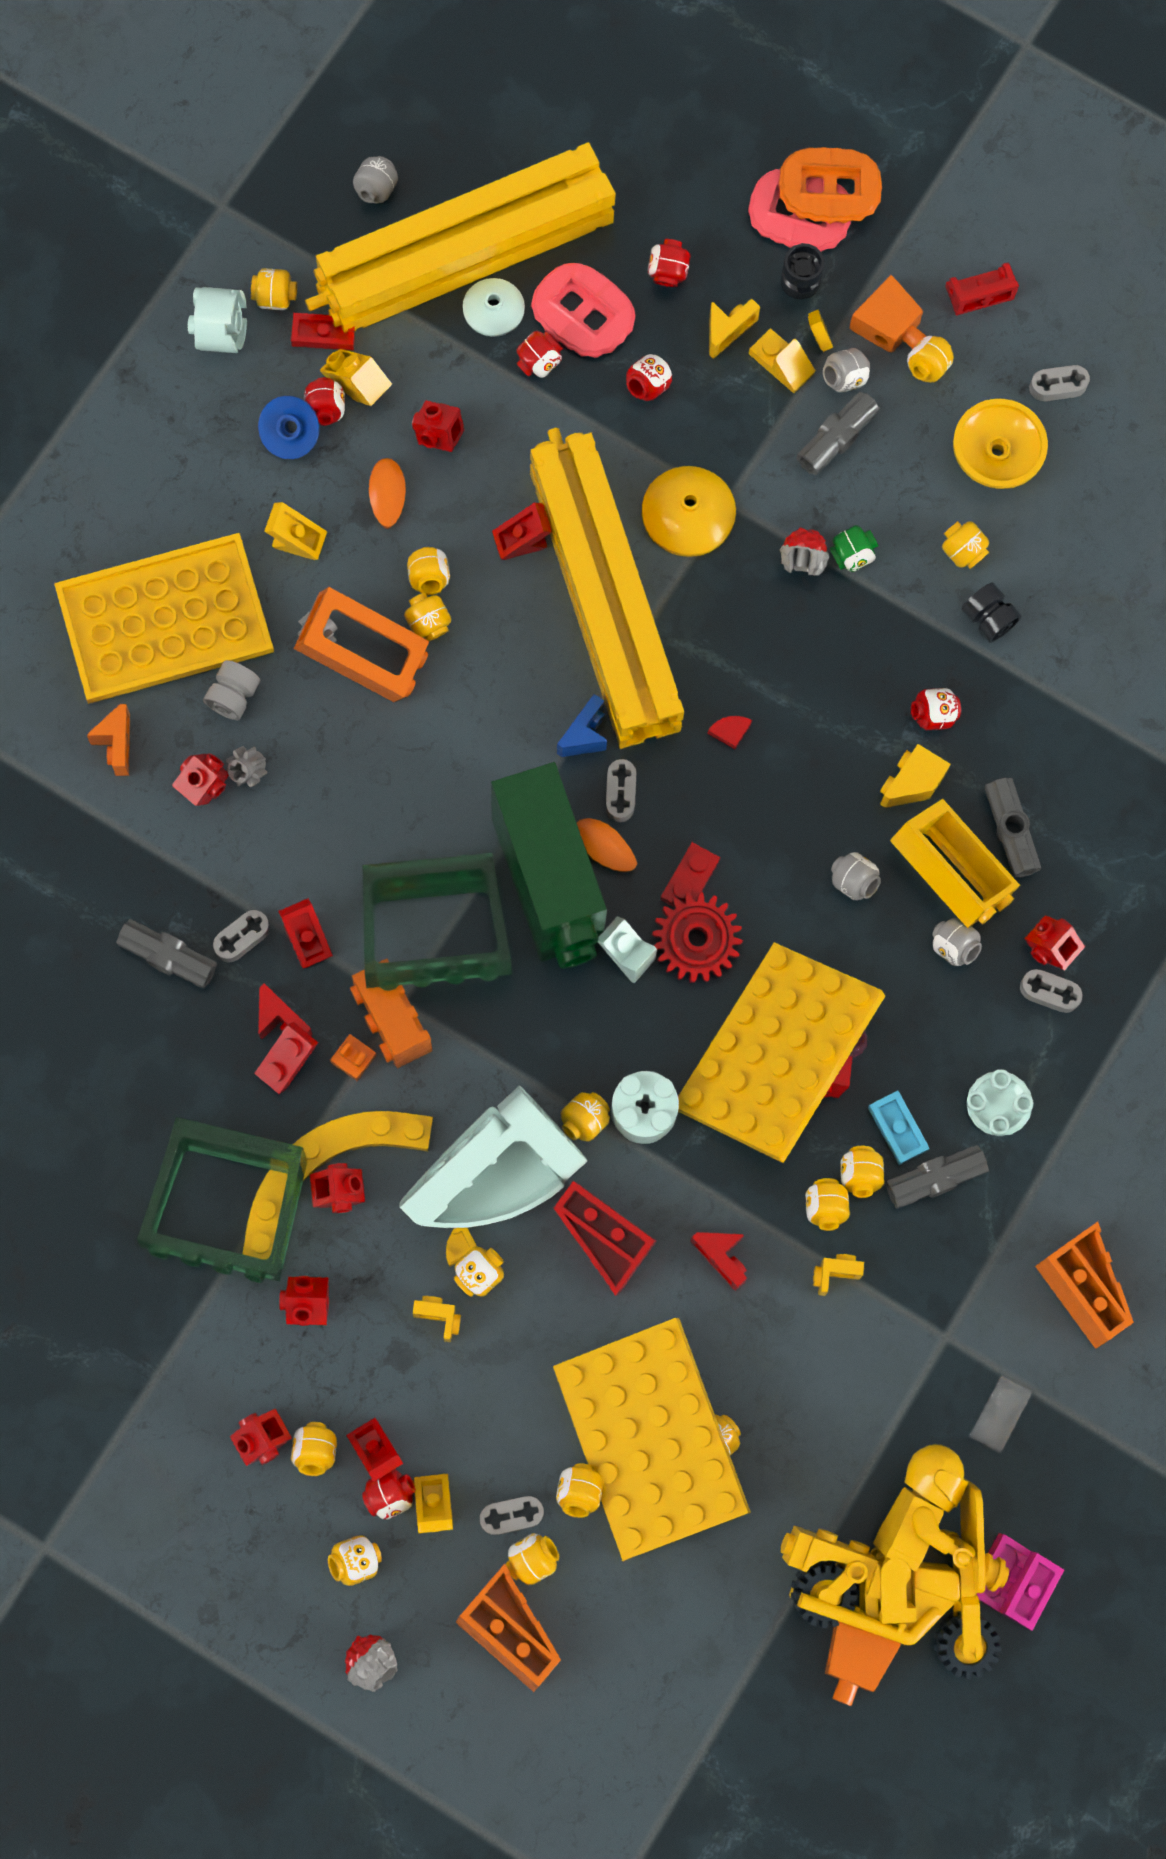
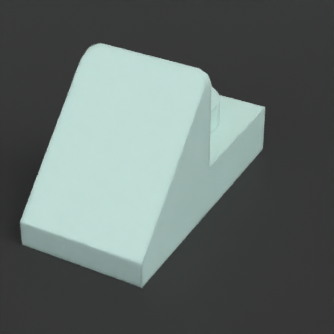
[597,916,657,983]

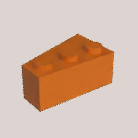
[350,958,432,1069]
[1035,1221,1134,1349]
[456,1564,561,1692]

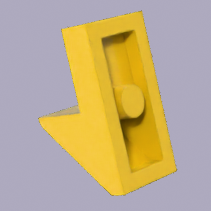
[709,299,760,359]
[749,328,815,393]
[264,502,327,560]
[414,1474,453,1533]

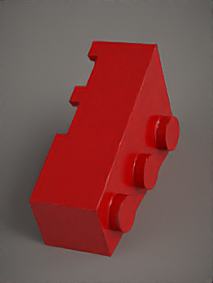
[554,1181,657,1296]

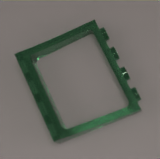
[362,853,512,991]
[137,1117,307,1283]

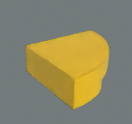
[808,310,833,352]
[446,1228,477,1267]

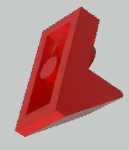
[492,502,552,560]
[278,898,333,969]
[259,983,313,1040]
[690,1232,747,1291]
[346,1418,403,1482]

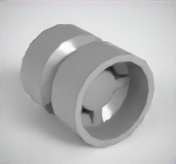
[203,660,261,721]

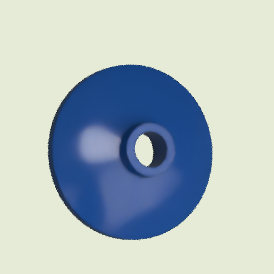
[258,396,319,459]

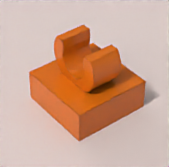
[330,1034,377,1081]

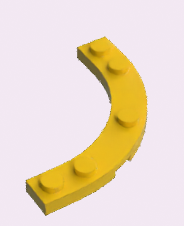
[242,1111,433,1264]

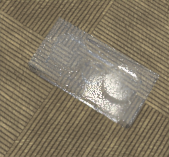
[969,1376,1032,1453]

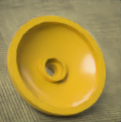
[953,399,1048,489]
[642,466,736,557]

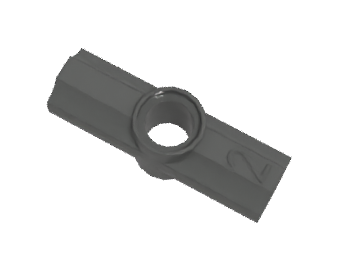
[796,392,880,475]
[984,777,1041,878]
[116,919,217,989]
[885,1145,989,1209]

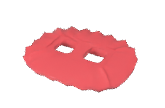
[748,169,851,252]
[531,263,636,358]

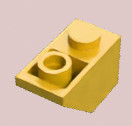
[320,349,392,406]
[880,744,951,808]

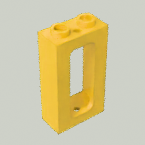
[890,799,1020,928]

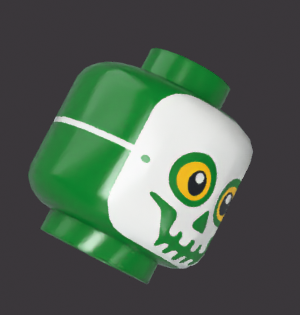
[830,525,879,572]

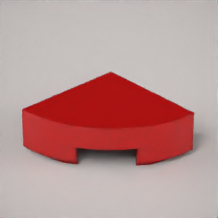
[708,716,752,749]

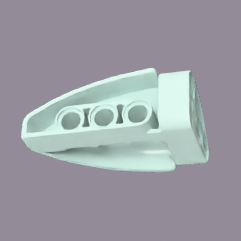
[399,1085,588,1228]

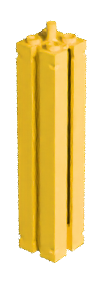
[305,142,616,333]
[530,428,684,749]

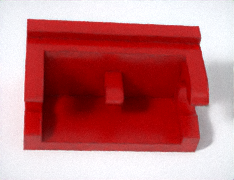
[945,262,1019,316]

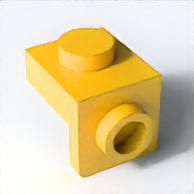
[813,1254,864,1296]
[413,1296,461,1342]

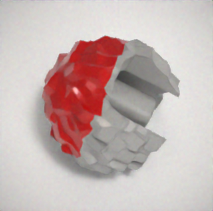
[780,527,829,575]
[345,1634,398,1692]

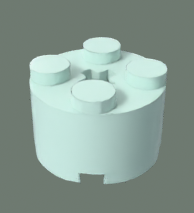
[188,287,247,353]
[611,1071,679,1144]

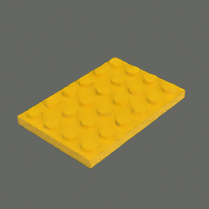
[54,533,274,704]
[678,942,885,1163]
[553,1318,751,1561]

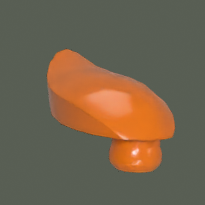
[369,458,406,529]
[577,818,637,872]

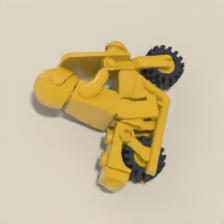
[781,1444,1009,1679]

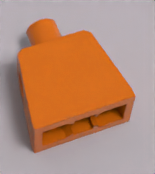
[849,275,926,353]
[825,1621,901,1706]

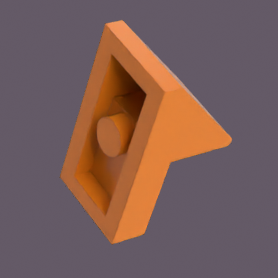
[87,704,130,776]

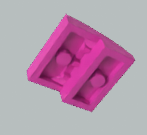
[976,1533,1064,1631]

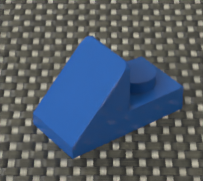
[557,694,607,757]

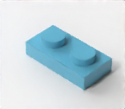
[868,1091,930,1165]

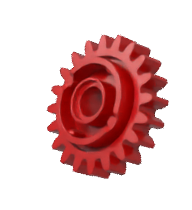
[651,892,743,983]

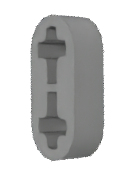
[1029,365,1090,401]
[606,759,636,822]
[213,910,270,962]
[1020,969,1083,1013]
[480,1496,544,1535]

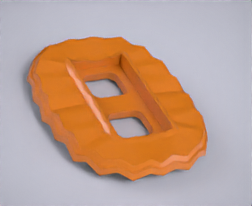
[779,147,882,224]

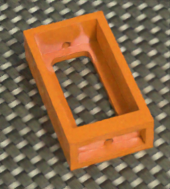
[294,587,429,702]

